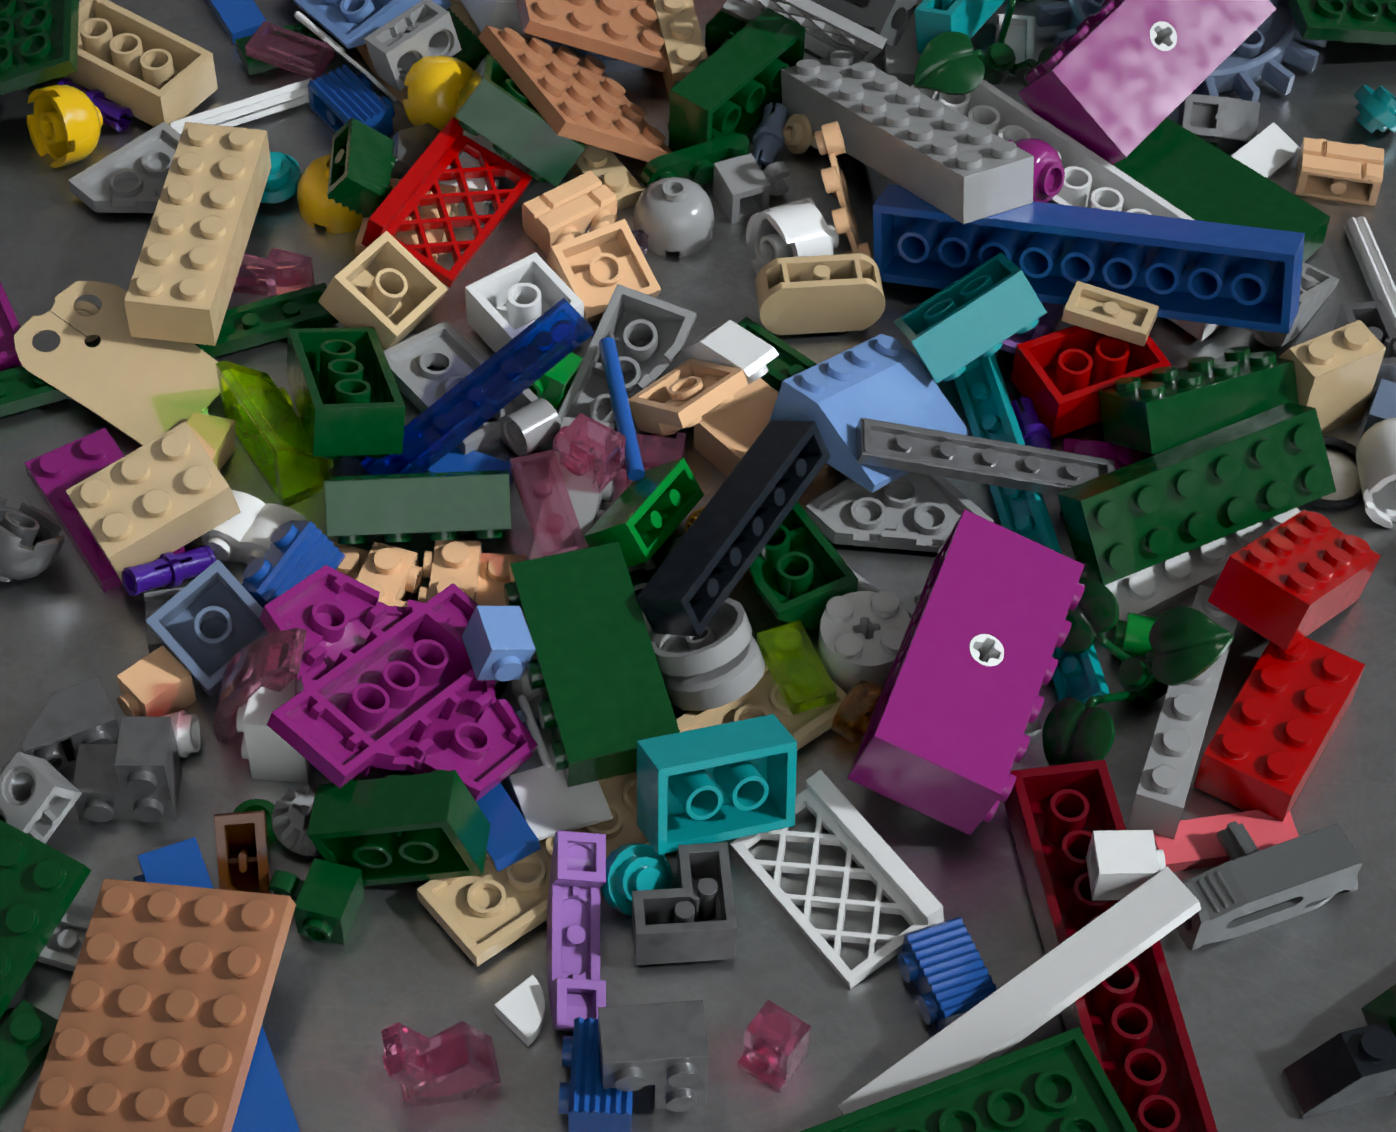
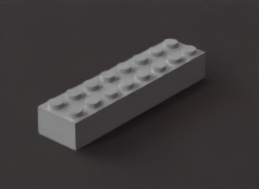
[781,50,1034,224]

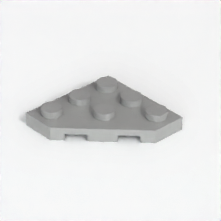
[68,122,181,213]
[805,472,994,552]

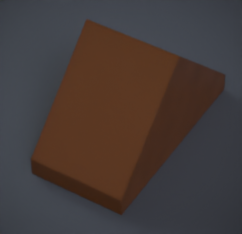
[214,810,272,894]

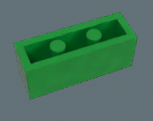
[584,457,704,568]

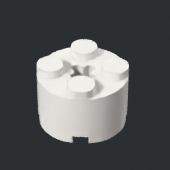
[746,197,839,275]
[817,590,911,699]

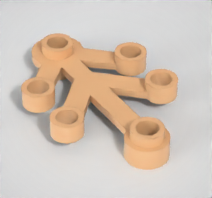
[814,121,874,260]

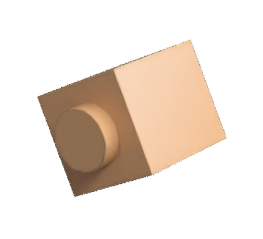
[116,645,196,717]

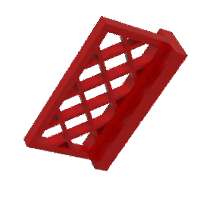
[361,117,533,288]

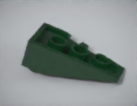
[749,502,858,632]

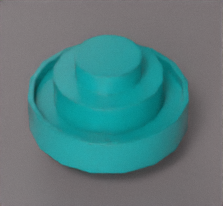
[1354,84,1396,133]
[261,152,301,203]
[601,842,673,915]

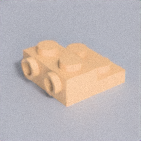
[546,219,661,324]
[628,358,748,437]
[418,540,527,606]
[333,542,423,607]

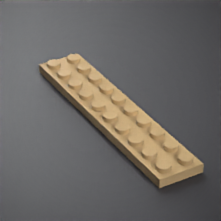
[417,643,855,967]

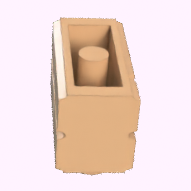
[1294,137,1384,206]
[522,170,617,256]

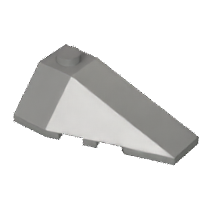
[558,284,697,423]

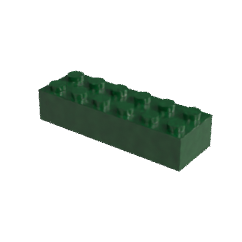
[1057,402,1336,585]

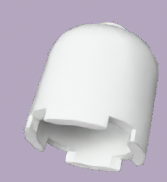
[1356,417,1396,528]

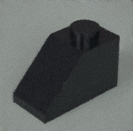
[1281,1021,1396,1119]

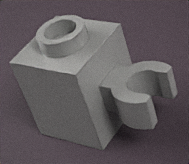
[713,153,790,224]

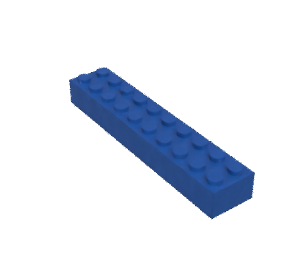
[873,184,1305,334]

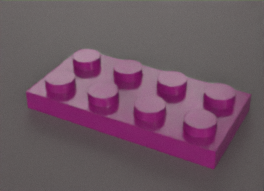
[24,428,185,592]

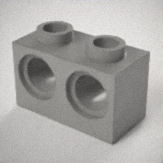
[364,0,462,91]
[0,752,82,844]

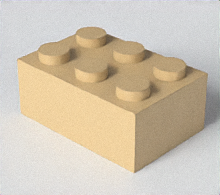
[66,421,241,582]

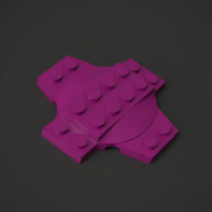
[259,565,538,802]

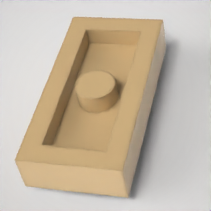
[1062,281,1159,347]

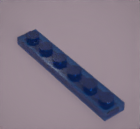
[361,298,594,475]

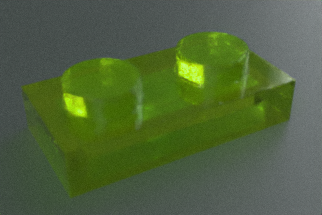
[756,620,837,715]

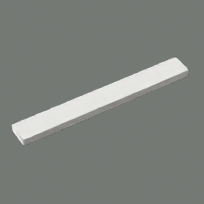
[838,866,1201,1115]

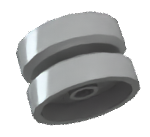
[649,598,766,711]

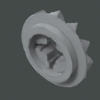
[272,783,321,856]

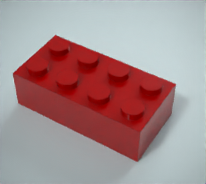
[1208,510,1381,651]
[1193,637,1366,822]

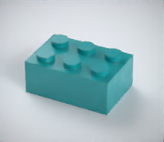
[894,252,1047,383]
[637,714,797,855]

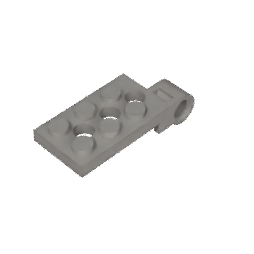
[384,320,561,456]

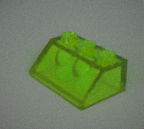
[216,360,334,507]

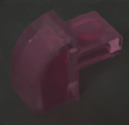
[381,1021,500,1106]

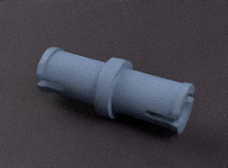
[752,103,789,170]

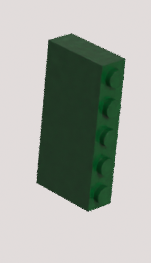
[1113,118,1330,262]
[503,541,680,787]

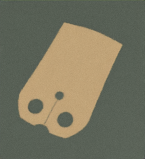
[14,281,235,446]

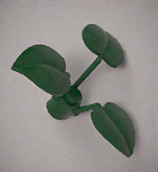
[914,0,1056,96]
[1042,577,1234,766]

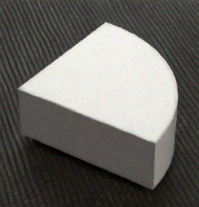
[494,975,545,1046]

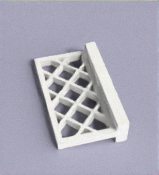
[730,770,944,989]

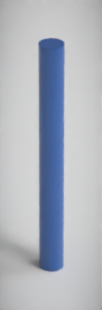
[598,337,645,481]

